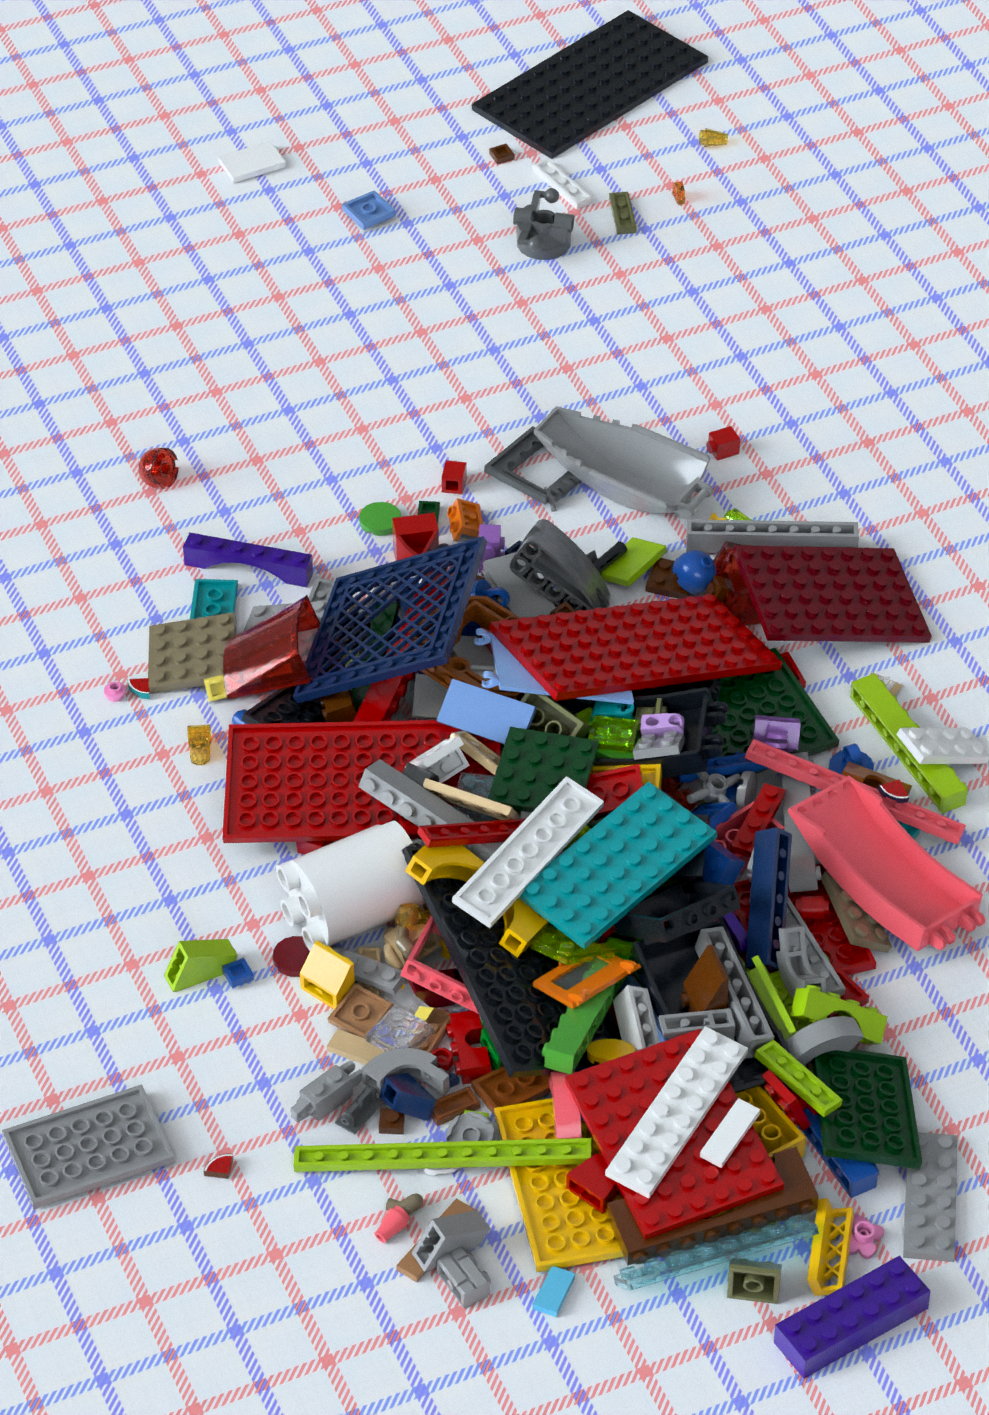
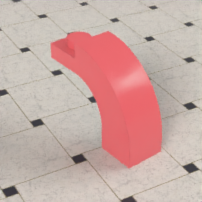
[549,1071,581,1139]

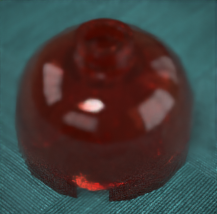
[138,447,179,489]

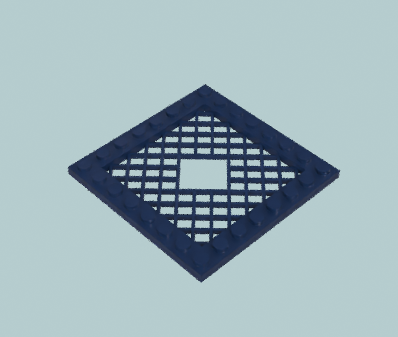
[293,536,488,703]

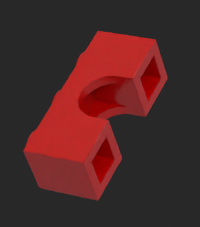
[446,1010,491,1085]

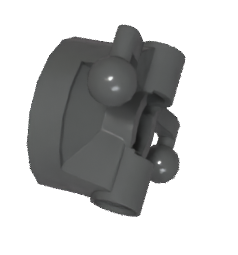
[513,188,574,260]

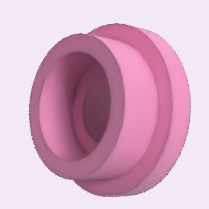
[104,682,126,702]

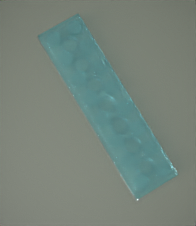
[613,1217,819,1291]

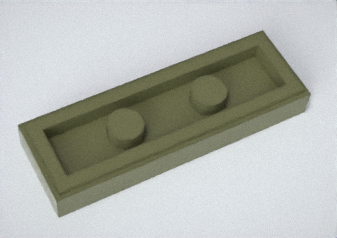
[609,192,637,235]

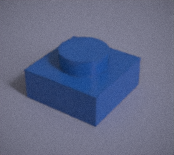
[222,958,254,988]

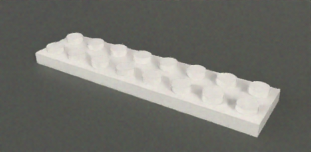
[452,776,604,928]
[605,1026,748,1198]

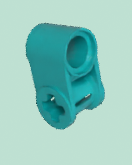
[590,701,635,730]

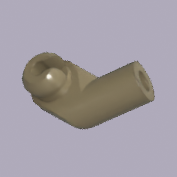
[395,927,415,959]
[386,1193,423,1215]

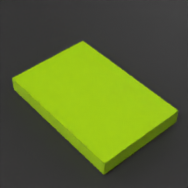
[601,537,667,587]

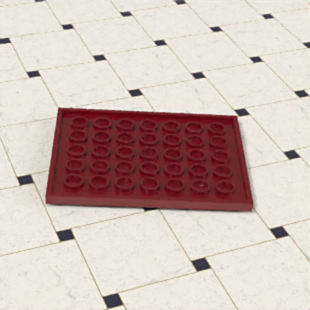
[733,545,932,643]

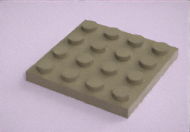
[148,612,236,694]

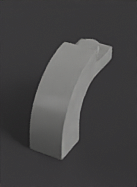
[776,925,826,999]
[785,1016,864,1066]
[362,1048,450,1096]

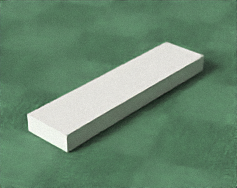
[532,159,593,209]

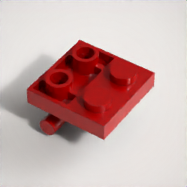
[762,1070,818,1131]

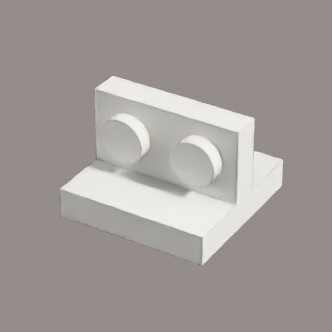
[409,737,470,783]

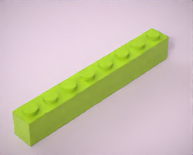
[850,673,968,814]

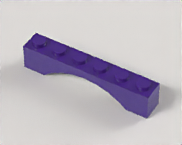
[183,532,313,587]

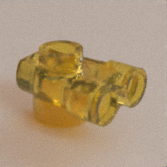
[395,903,431,931]

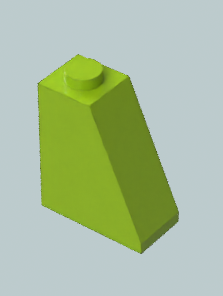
[164,939,237,992]

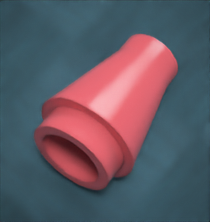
[374,1206,410,1243]

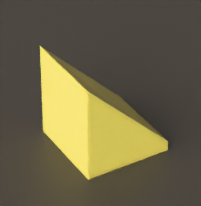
[413,1006,434,1027]

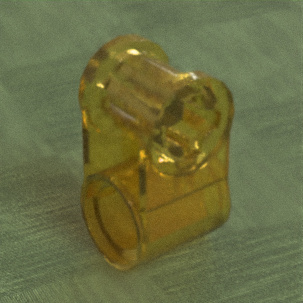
[187,724,212,765]

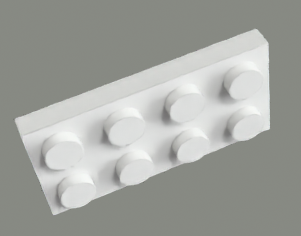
[897,727,989,764]

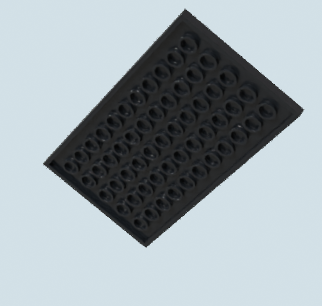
[472,10,708,159]
[403,846,622,1078]

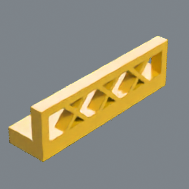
[807,1198,854,1296]

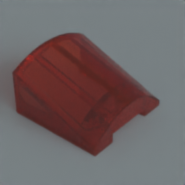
[223,595,320,699]

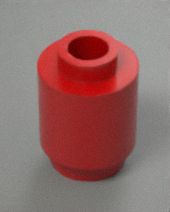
[795,896,829,920]

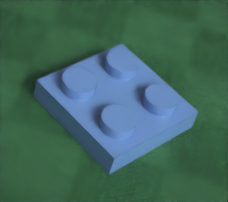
[342,190,396,230]

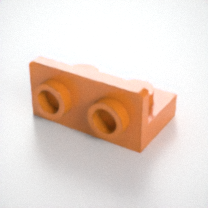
[447,498,483,541]

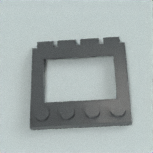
[484,426,581,505]

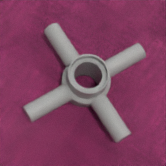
[687,772,741,814]

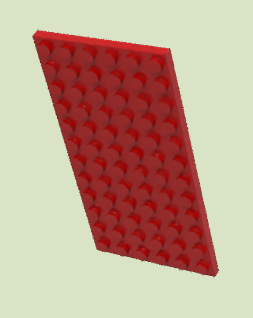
[489,594,783,701]
[222,720,501,843]

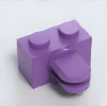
[752,715,801,752]

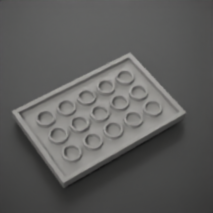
[2,1084,175,1209]

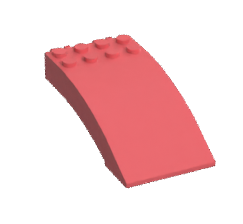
[788,776,986,951]

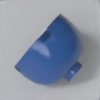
[673,550,716,594]

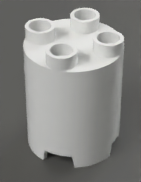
[276,821,425,951]

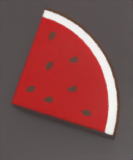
[204,1154,233,1179]

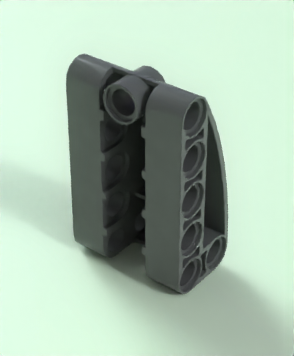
[510,519,611,611]

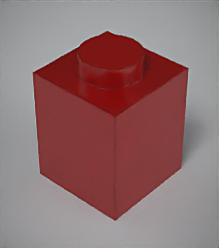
[706,426,740,461]
[442,460,467,495]

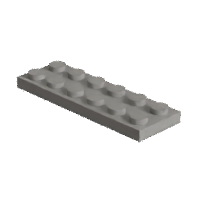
[903,1132,958,1262]

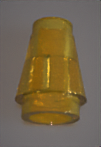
[699,128,728,147]

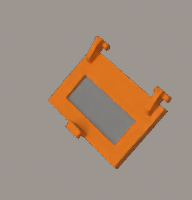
[533,944,641,1009]

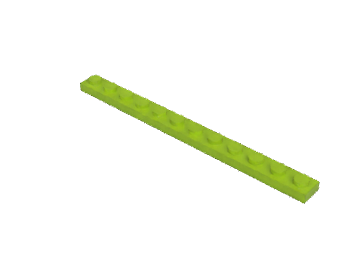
[293,1138,592,1172]

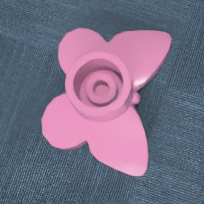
[839,1214,884,1259]

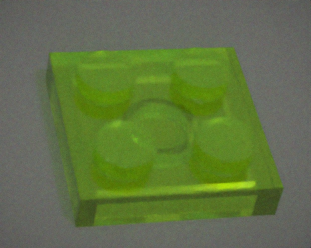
[588,715,639,753]

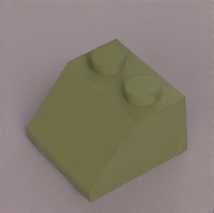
[727,1258,782,1304]

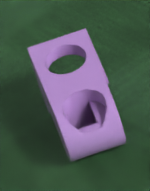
[640,713,685,737]

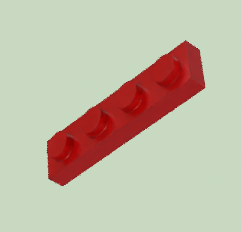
[731,783,786,858]

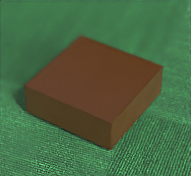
[489,144,515,164]

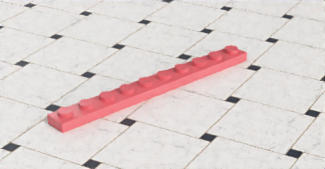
[745,739,966,845]

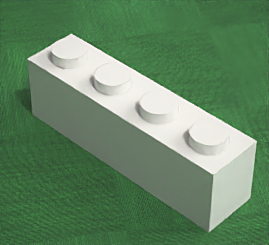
[613,985,660,1051]

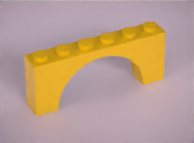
[405,844,549,958]

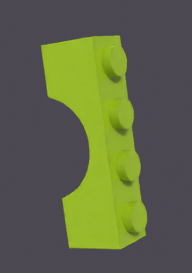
[790,985,888,1045]

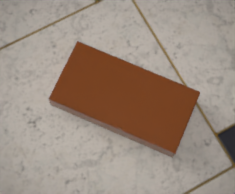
[431,1086,481,1126]

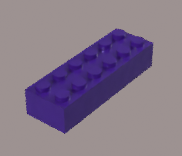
[774,1255,931,1378]

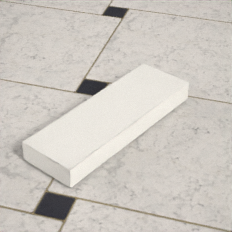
[700,1098,760,1168]

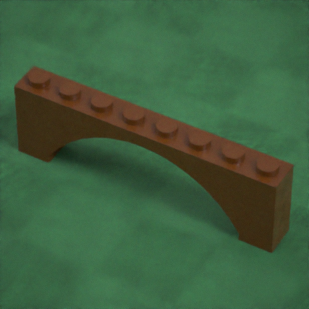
[607,1147,819,1266]

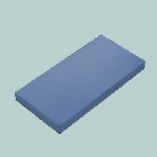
[436,679,537,745]

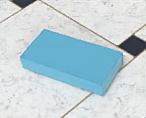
[533,1266,575,1317]

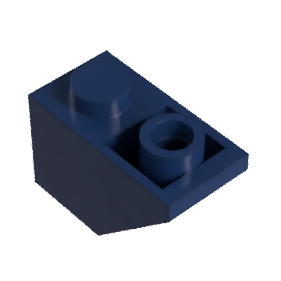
[379,1073,437,1121]

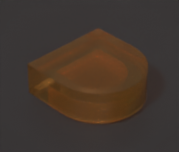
[672,181,685,205]

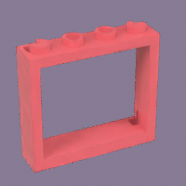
[400,915,479,1014]

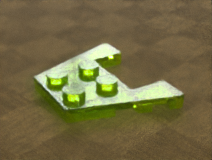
[531,923,632,965]

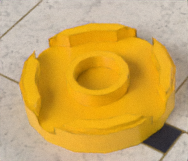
[587,1039,635,1064]

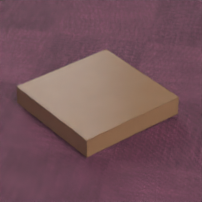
[327,983,395,1040]

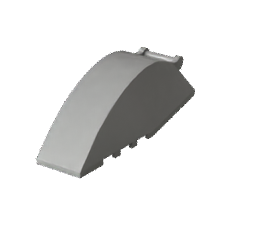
[534,406,713,518]

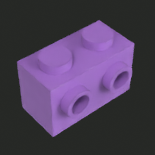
[479,524,505,573]

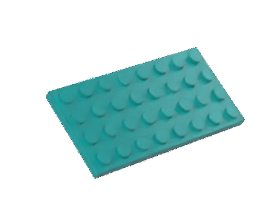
[519,781,717,949]

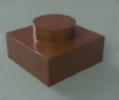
[706,575,729,603]
[379,1108,405,1135]

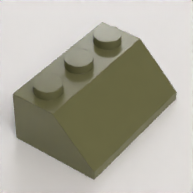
[521,693,592,738]

